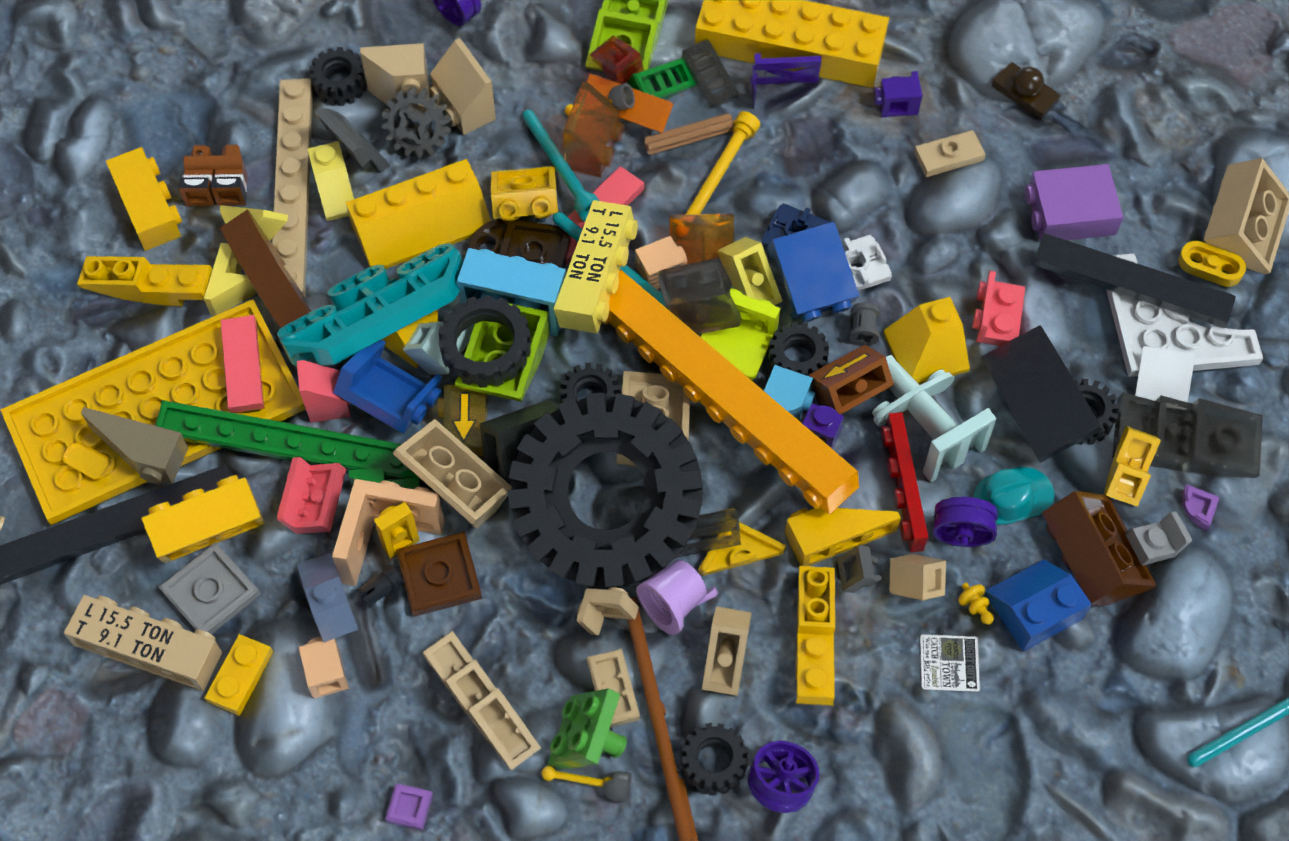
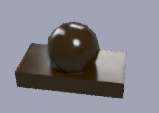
[991,62,1061,120]

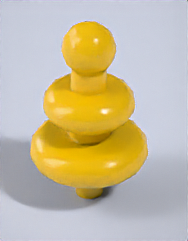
[958,582,994,625]

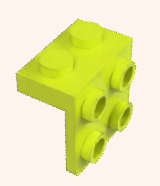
[701,286,780,380]

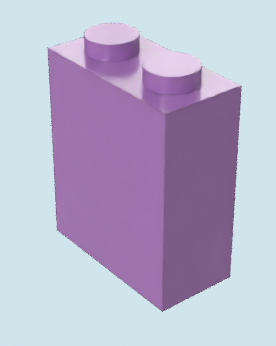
[1025,164,1124,242]

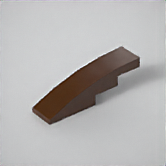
[220,209,312,328]

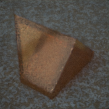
[669,214,734,288]

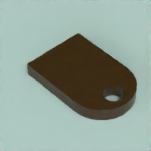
[470,219,571,269]

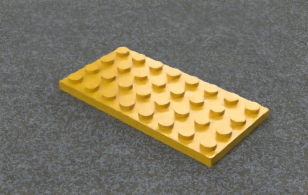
[0,299,306,525]

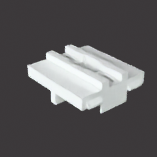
[842,235,892,291]

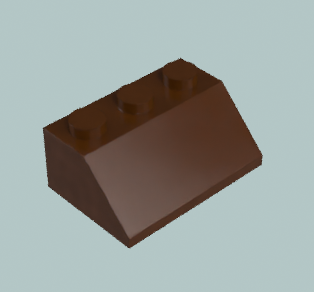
[1042,491,1157,606]

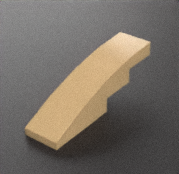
[422,631,541,770]

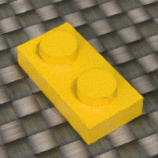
[374,502,420,559]
[205,634,273,716]

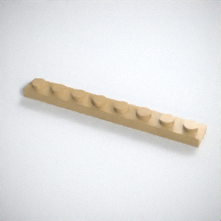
[272,79,313,298]

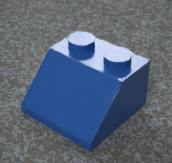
[984,560,1092,652]

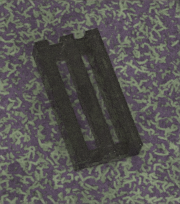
[677,508,741,558]

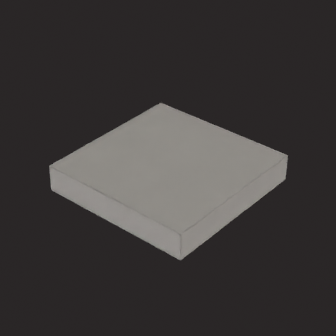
[159,542,261,634]

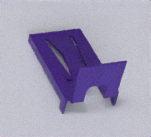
[751,53,821,109]

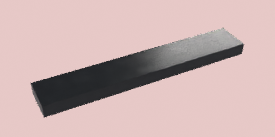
[1032,233,1236,328]

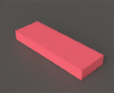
[221,315,265,413]

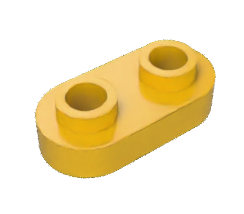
[1178,241,1246,287]

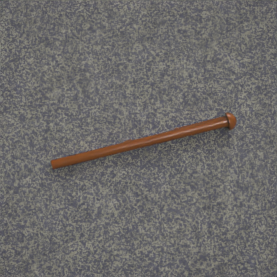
[627,597,698,841]

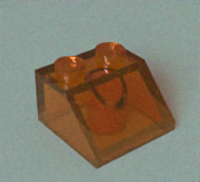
[563,82,624,178]

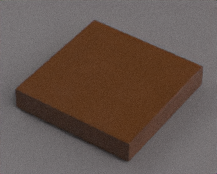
[396,531,482,617]

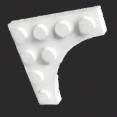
[1106,254,1263,377]

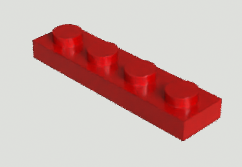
[881,412,929,553]

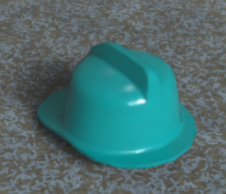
[973,467,1055,525]

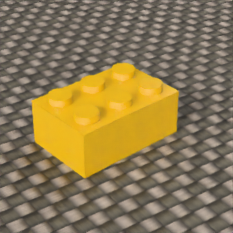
[141,475,265,564]

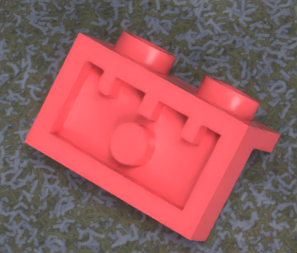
[972,271,1025,346]

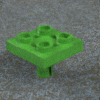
[548,688,627,770]

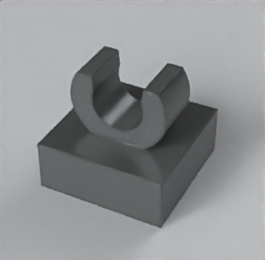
[837,545,882,593]

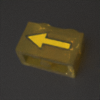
[438,385,488,461]

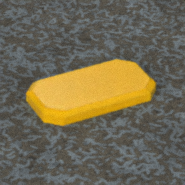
[63,442,111,480]

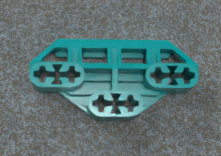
[277,243,464,366]

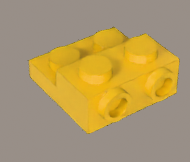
[491,166,558,221]

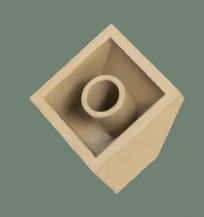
[429,38,496,135]
[360,43,430,113]

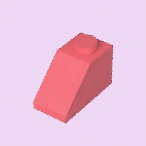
[297,360,351,423]

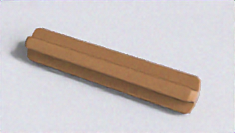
[644,113,734,155]

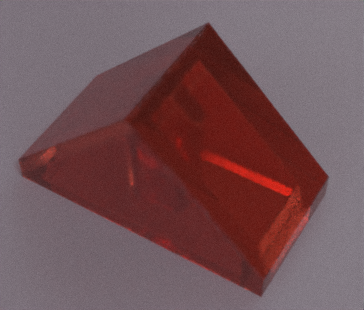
[590,35,644,84]

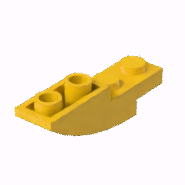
[77,256,213,306]
[795,566,835,706]

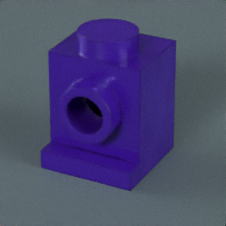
[873,71,922,118]
[802,403,844,449]

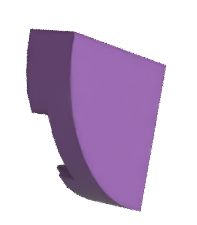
[1182,484,1219,531]

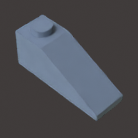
[297,552,358,642]

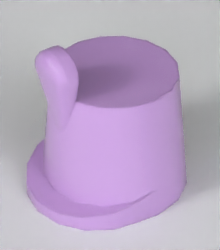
[636,560,718,635]

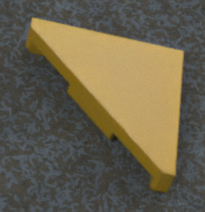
[698,517,786,576]

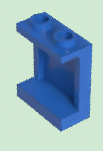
[767,222,860,323]
[333,340,443,434]

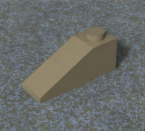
[81,407,188,484]

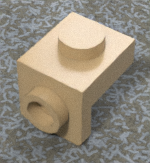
[577,587,639,635]

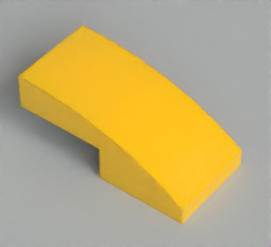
[1104,426,1161,507]

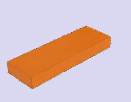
[579,74,674,133]

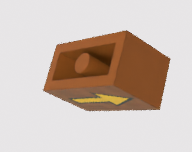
[809,345,894,414]

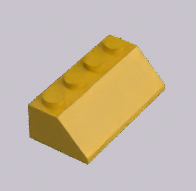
[345,159,491,269]

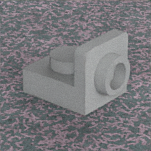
[1126,512,1192,566]

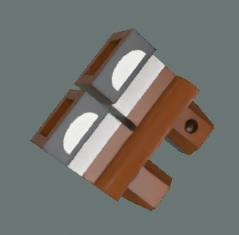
[179,145,247,206]

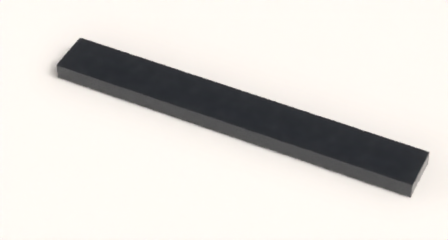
[0,464,232,585]

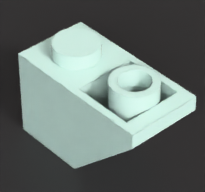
[403,321,475,375]

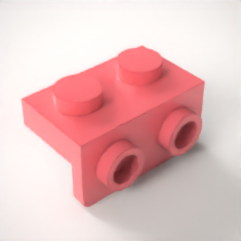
[277,457,346,534]

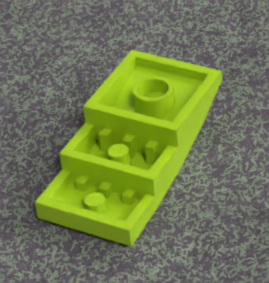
[585,0,669,77]

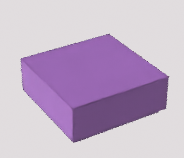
[385,783,433,831]

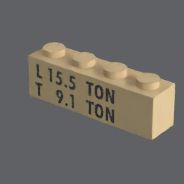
[64,595,222,691]

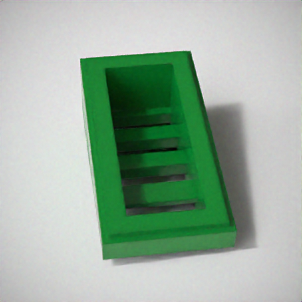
[626,58,696,100]

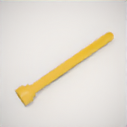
[677,111,761,237]

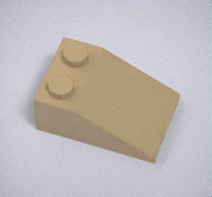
[616,371,690,467]

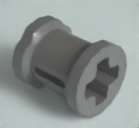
[849,302,880,346]

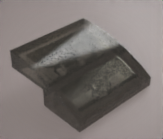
[658,258,742,335]

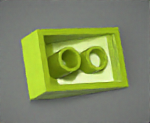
[455,303,550,402]

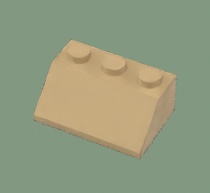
[1204,158,1289,274]
[393,419,511,529]

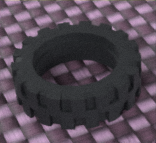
[438,296,531,388]

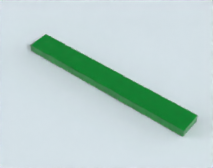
[155,400,427,486]

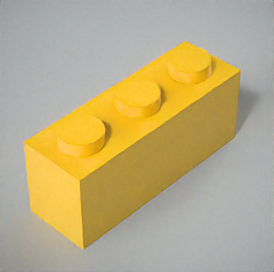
[106,147,182,251]

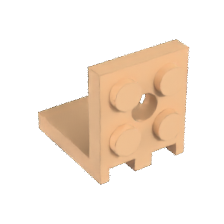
[332,479,445,586]

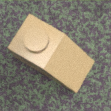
[702,606,752,696]

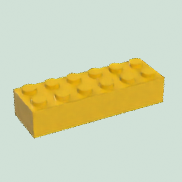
[694,0,890,88]

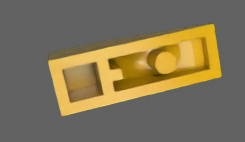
[784,507,901,566]

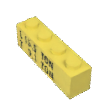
[554,200,638,334]

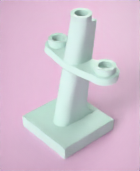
[872,355,997,483]

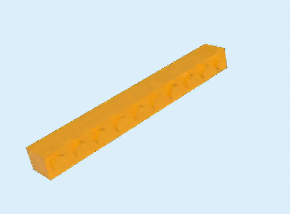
[602,270,859,515]

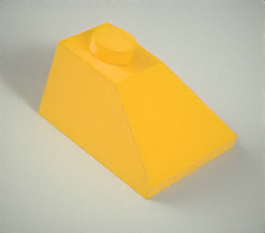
[883,297,970,385]

